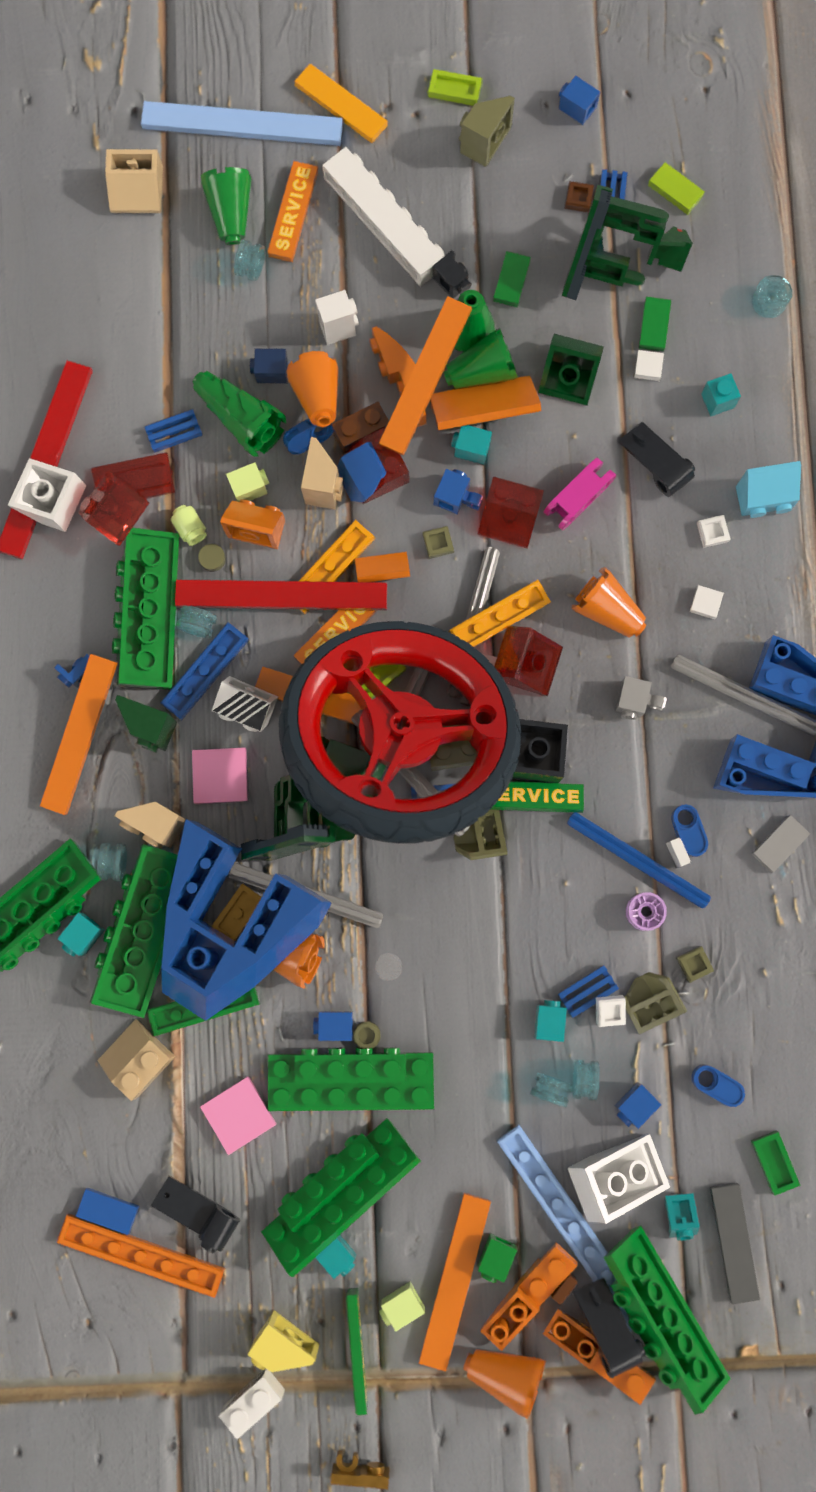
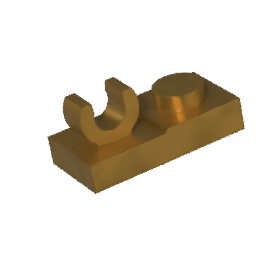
[330,1450,390,1490]

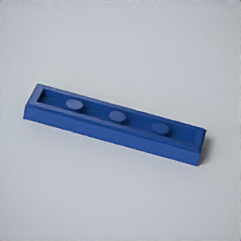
[160,622,249,721]

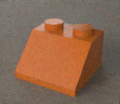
[220,499,285,549]

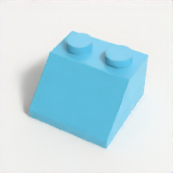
[736,461,801,518]

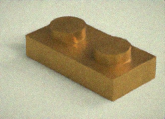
[212,883,262,941]

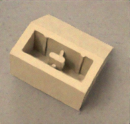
[105,149,163,213]
[115,802,186,849]

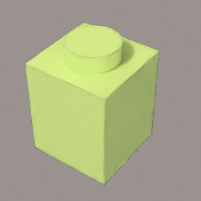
[226,462,269,502]
[379,1281,425,1332]

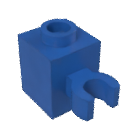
[434,469,483,515]

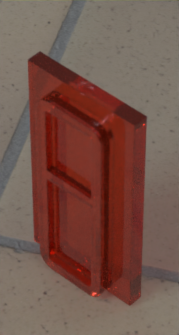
[91,452,176,508]

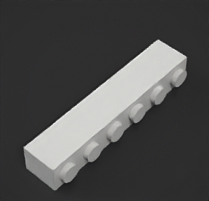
[322,147,445,287]

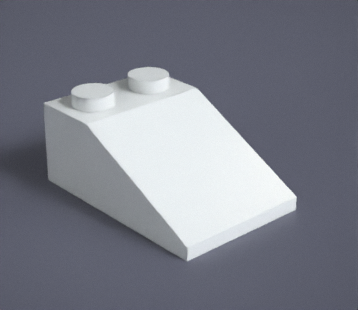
[568,1134,670,1223]

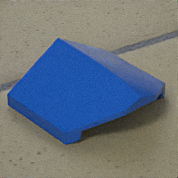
[337,442,386,502]

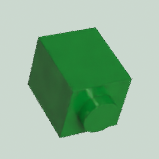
[477,1233,517,1283]

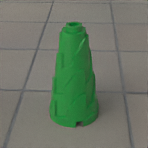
[193,371,286,457]

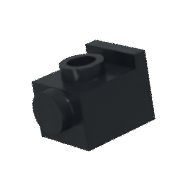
[433,250,472,299]

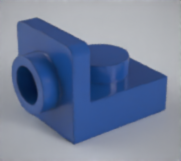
[54,654,89,689]

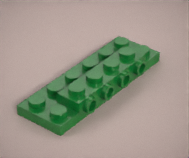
[112,527,179,690]
[0,838,102,972]
[90,844,178,1018]
[268,1047,434,1111]
[261,1118,421,1277]
[603,1226,731,1415]

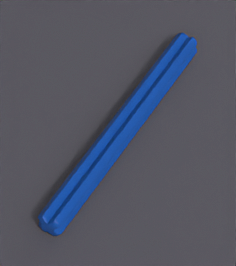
[567,812,711,908]

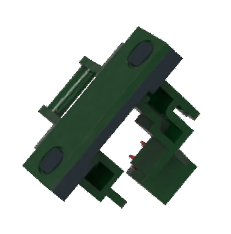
[561,185,693,300]
[241,736,355,861]

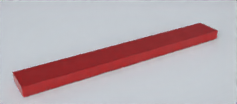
[0,360,93,560]
[175,580,387,611]

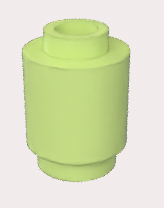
[170,505,207,546]

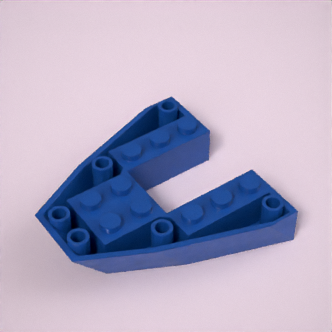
[713,635,816,798]
[162,819,332,1021]

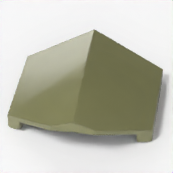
[453,810,508,860]
[624,972,687,1034]

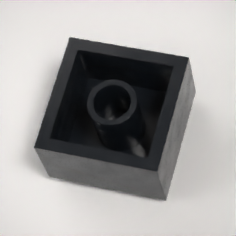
[512,719,568,783]

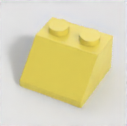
[248,1310,320,1372]

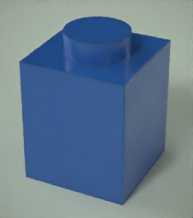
[559,75,600,125]
[313,1011,353,1041]
[615,1082,662,1129]

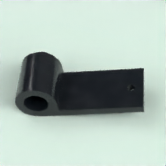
[619,422,695,497]
[151,1175,240,1253]
[573,1277,645,1378]

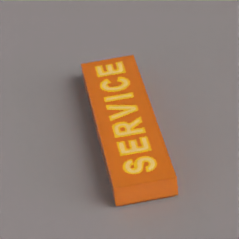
[267,161,318,263]
[293,610,378,664]

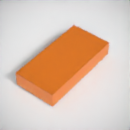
[355,552,410,582]

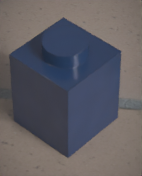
[250,348,288,384]

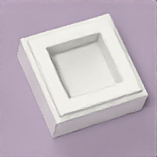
[634,350,664,381]
[697,515,731,548]
[690,585,724,619]
[666,838,690,868]
[596,995,626,1027]

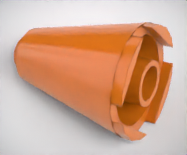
[286,351,338,427]
[571,567,646,638]
[273,934,325,989]
[463,1349,546,1419]

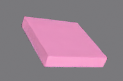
[192,748,248,804]
[200,1076,277,1155]

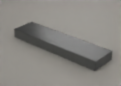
[710,1183,760,1304]

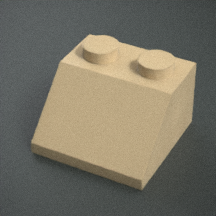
[301,437,344,510]
[97,1019,176,1101]

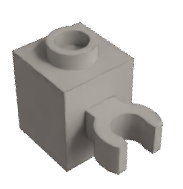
[615,676,667,720]

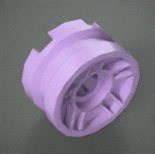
[626,892,667,931]

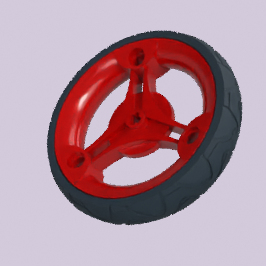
[279,621,521,844]

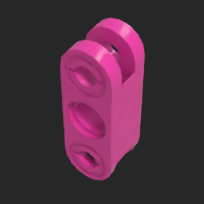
[543,457,617,531]

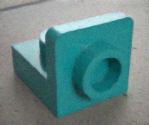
[665,1193,700,1241]

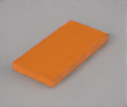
[430,375,541,430]

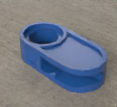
[283,418,333,455]
[671,804,708,857]
[691,1065,745,1107]

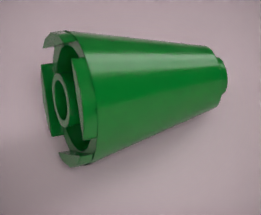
[201,167,252,245]
[454,290,495,352]
[443,328,518,389]

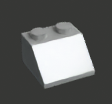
[8,458,86,532]

